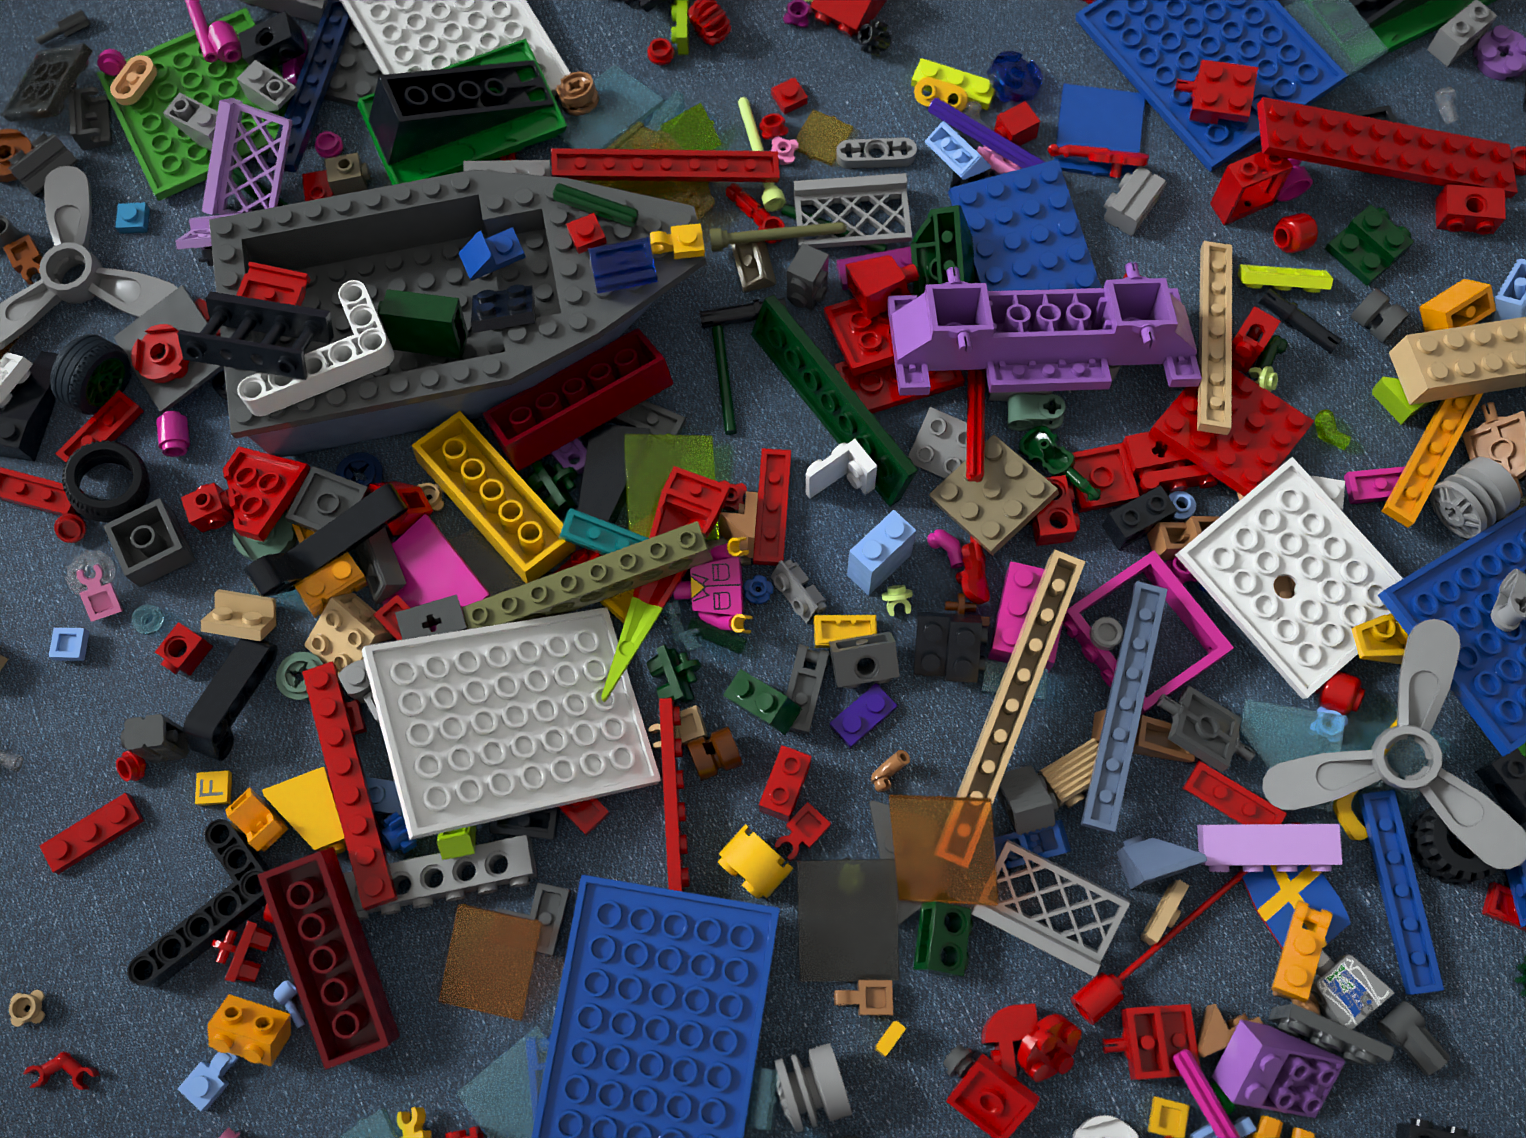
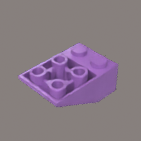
[1212,1020,1345,1118]

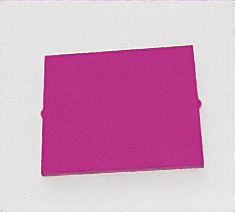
[363,514,491,632]

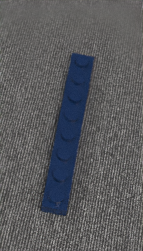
[266,0,352,173]

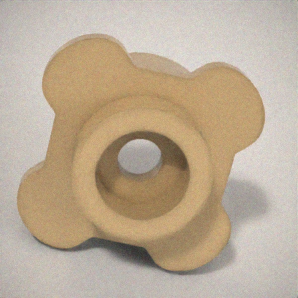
[417,483,444,511]
[9,990,45,1027]

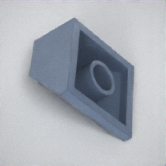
[1116,835,1208,890]

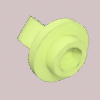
[1249,366,1278,392]
[882,585,913,616]

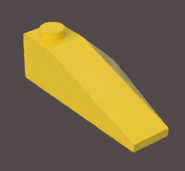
[1352,613,1408,664]

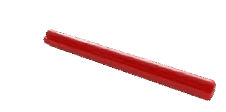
[966,369,985,483]

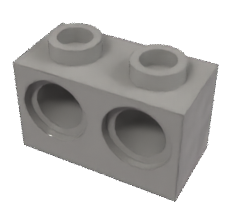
[1427,0,1497,67]

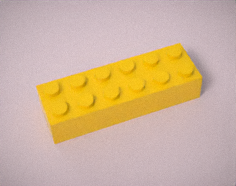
[412,411,576,583]

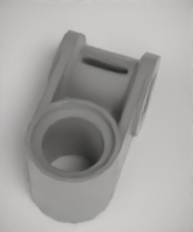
[1491,569,1526,632]

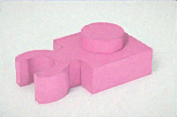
[977,146,1022,176]
[77,564,123,622]

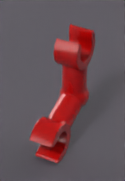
[23,1051,99,1090]

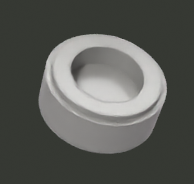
[1089,617,1123,650]

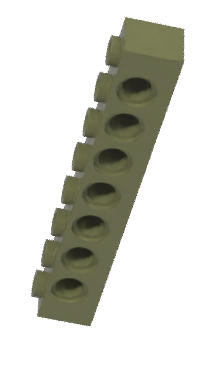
[462,521,713,629]

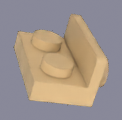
[201,589,276,641]

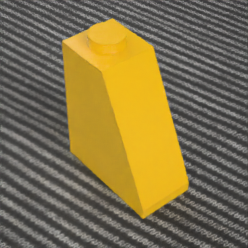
[262,766,346,855]

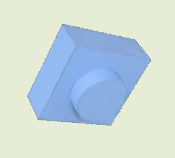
[49,627,89,661]

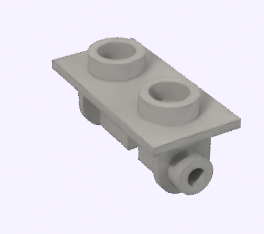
[770,559,827,624]

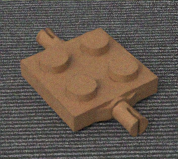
[1462,402,1526,497]

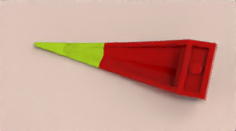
[601,466,730,702]

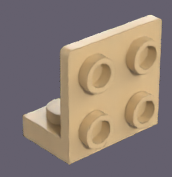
[305,593,393,675]

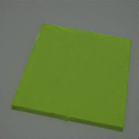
[624,433,719,540]

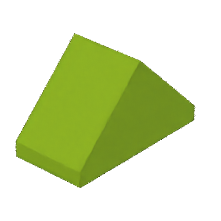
[1372,377,1431,425]

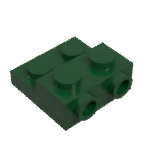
[1325,204,1414,286]

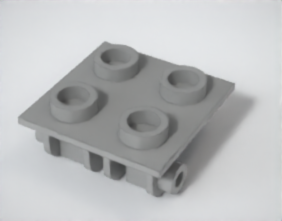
[908,407,967,479]

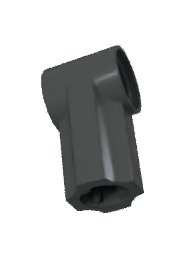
[1377,1001,1450,1076]

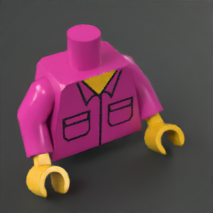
[674,537,753,634]

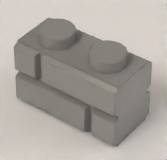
[1104,166,1167,236]

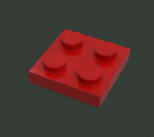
[1070,442,1140,513]
[946,1053,1040,1138]

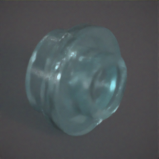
[132,604,164,635]

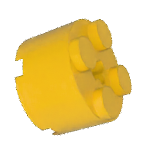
[718,824,794,899]

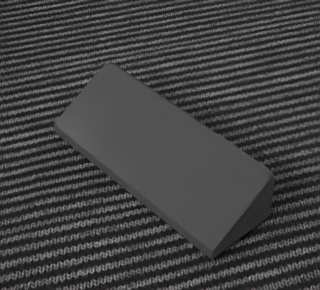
[355,527,406,604]

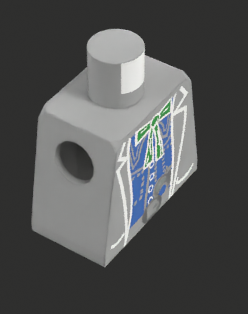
[1311,949,1394,1029]

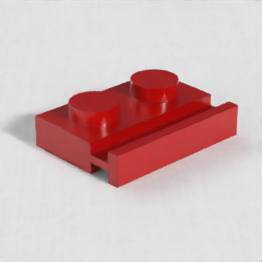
[236,261,311,306]

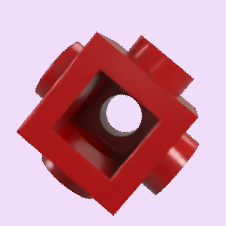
[181,483,235,533]

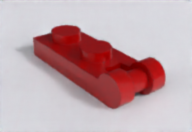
[1137,465,1220,496]

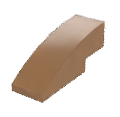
[1147,516,1219,561]
[1091,709,1195,763]

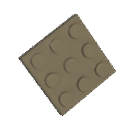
[929,435,1059,556]

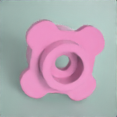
[770,136,798,165]

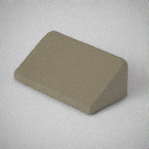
[731,230,777,292]

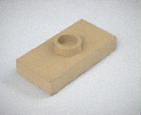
[1140,879,1189,946]

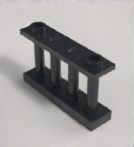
[177,292,334,380]

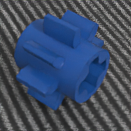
[380,812,417,854]

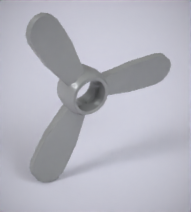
[0,166,178,350]
[1263,619,1526,869]

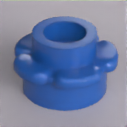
[743,575,773,604]

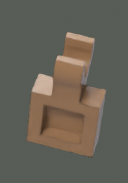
[834,980,893,1016]

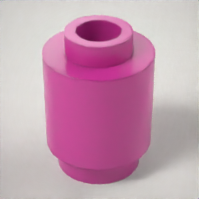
[208,21,243,63]
[156,411,190,457]

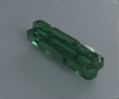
[687,617,747,654]

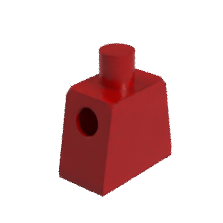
[845,255,919,319]

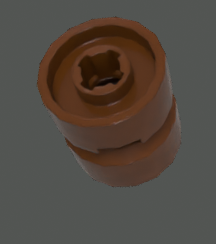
[686,726,743,781]

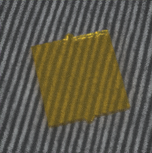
[795,109,853,166]

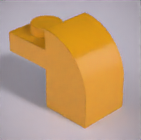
[225,787,289,852]

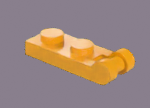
[1271,900,1333,1003]

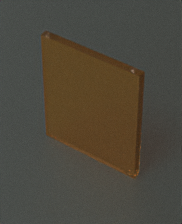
[438,903,542,1021]

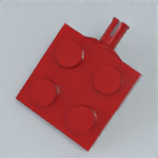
[1175,60,1258,124]
[1102,1004,1201,1080]

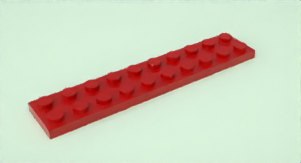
[1257,97,1518,198]

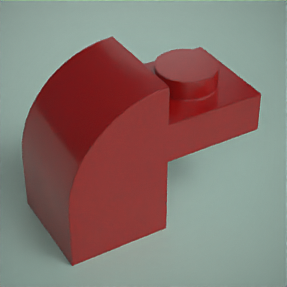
[981,1003,1039,1077]

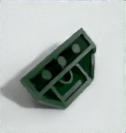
[910,205,976,297]

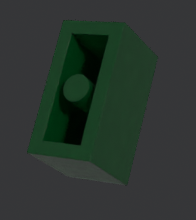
[723,669,802,735]

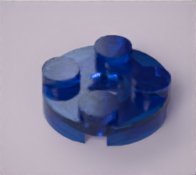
[987,51,1043,102]

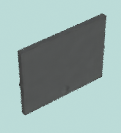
[114,285,224,413]

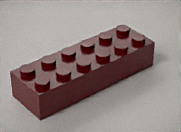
[482,328,674,471]
[258,846,400,1070]

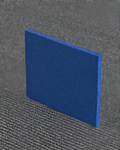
[1054,83,1145,179]

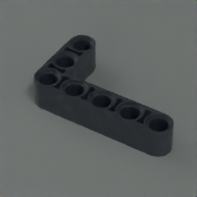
[244,483,409,597]
[127,819,270,988]

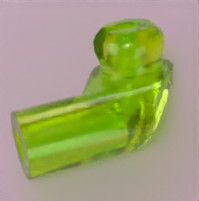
[1314,409,1351,450]

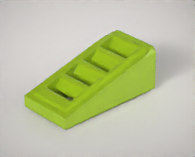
[437,825,476,860]

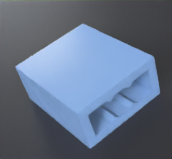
[847,510,916,596]

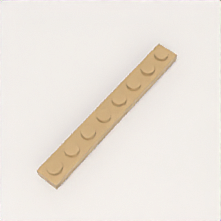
[1197,241,1232,435]

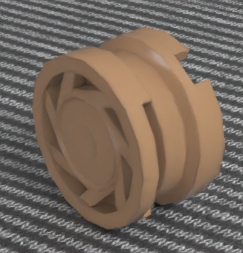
[556,71,599,116]

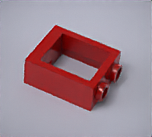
[1210,151,1293,225]

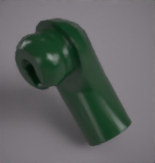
[1255,335,1288,370]

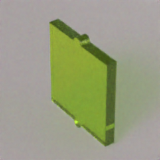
[659,102,722,150]

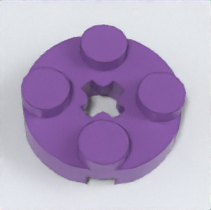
[1473,25,1526,80]

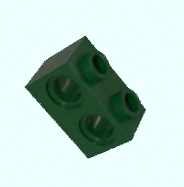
[913,901,973,977]

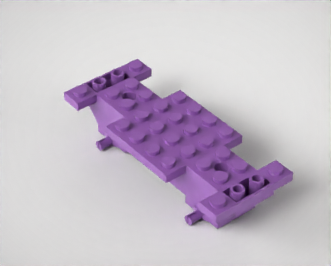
[887,262,1202,396]

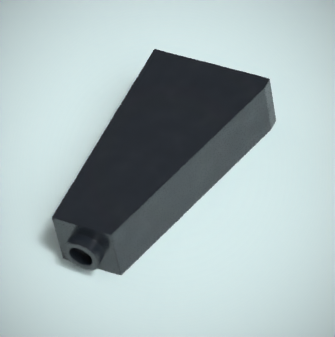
[578,424,653,525]

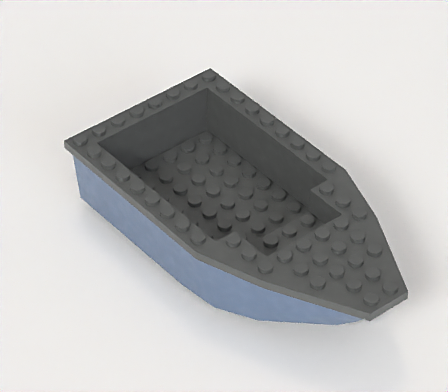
[209,170,706,457]

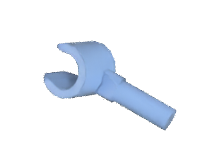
[274,980,305,1029]

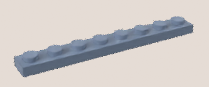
[1081,581,1168,834]

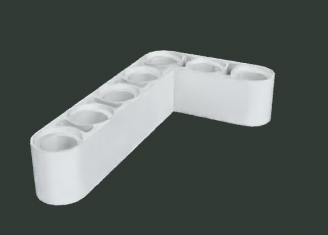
[237,280,394,416]

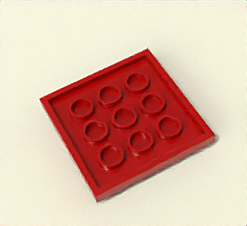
[1149,367,1314,496]

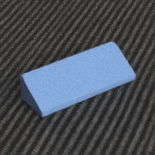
[925,121,992,180]

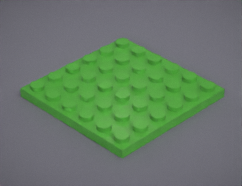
[97,8,290,201]

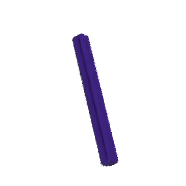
[928,98,1045,168]

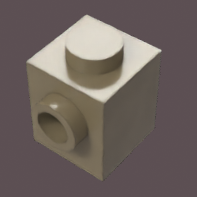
[325,152,371,196]

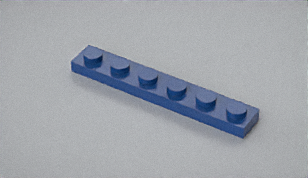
[1358,789,1444,995]

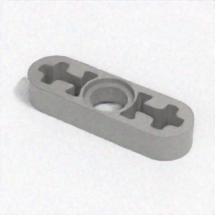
[836,137,917,169]

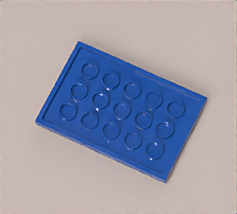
[948,159,1101,291]

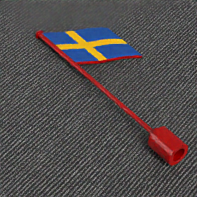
[1070,822,1351,1025]

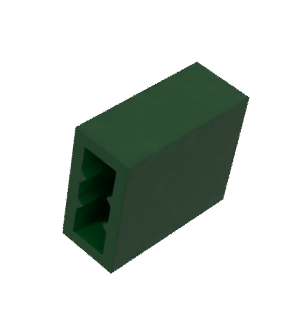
[377,289,469,359]

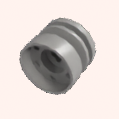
[1430,457,1521,539]
[774,1043,852,1133]

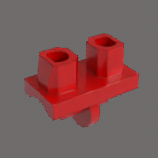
[211,921,273,982]

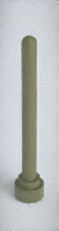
[710,222,847,252]

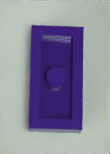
[829,683,897,749]

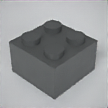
[103,498,196,587]

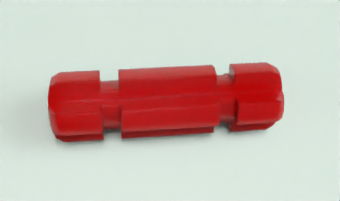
[725,182,771,226]

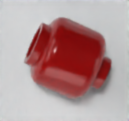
[1273,213,1318,253]
[1314,670,1366,716]

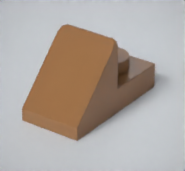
[719,491,758,558]
[1196,1004,1263,1057]

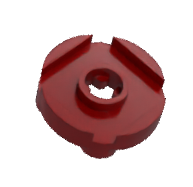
[131,324,189,383]
[1018,1014,1082,1082]

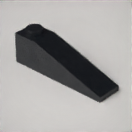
[0,351,58,462]

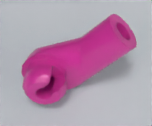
[927,529,964,569]

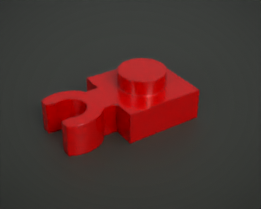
[775,802,831,862]

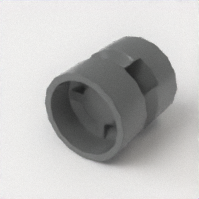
[1350,288,1410,343]

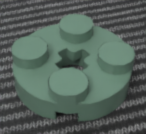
[233,511,297,561]

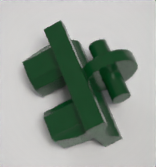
[525,460,578,515]
[646,645,702,703]

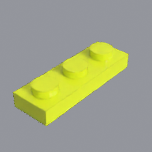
[911,58,998,111]
[1237,264,1333,293]

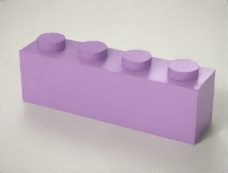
[1197,824,1342,872]

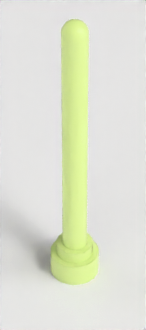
[738,97,786,212]

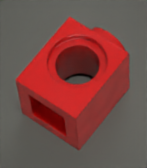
[155,622,213,676]

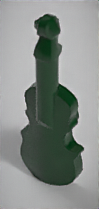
[1019,426,1101,501]

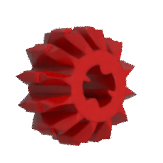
[688,0,731,46]

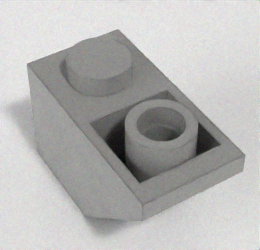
[237,60,298,112]
[163,92,218,151]

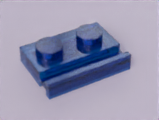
[588,237,658,294]

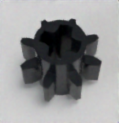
[858,19,891,56]

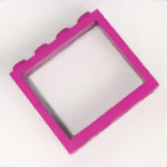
[1063,550,1234,715]

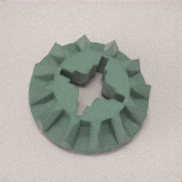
[276,652,323,701]

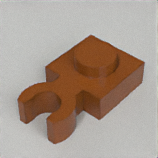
[3,234,43,285]

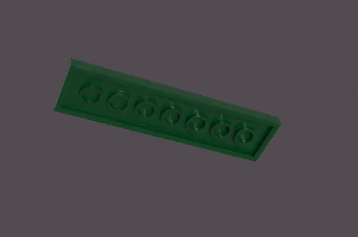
[751,295,918,507]

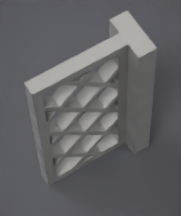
[794,173,912,248]
[972,839,1130,977]

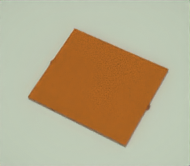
[889,795,999,906]

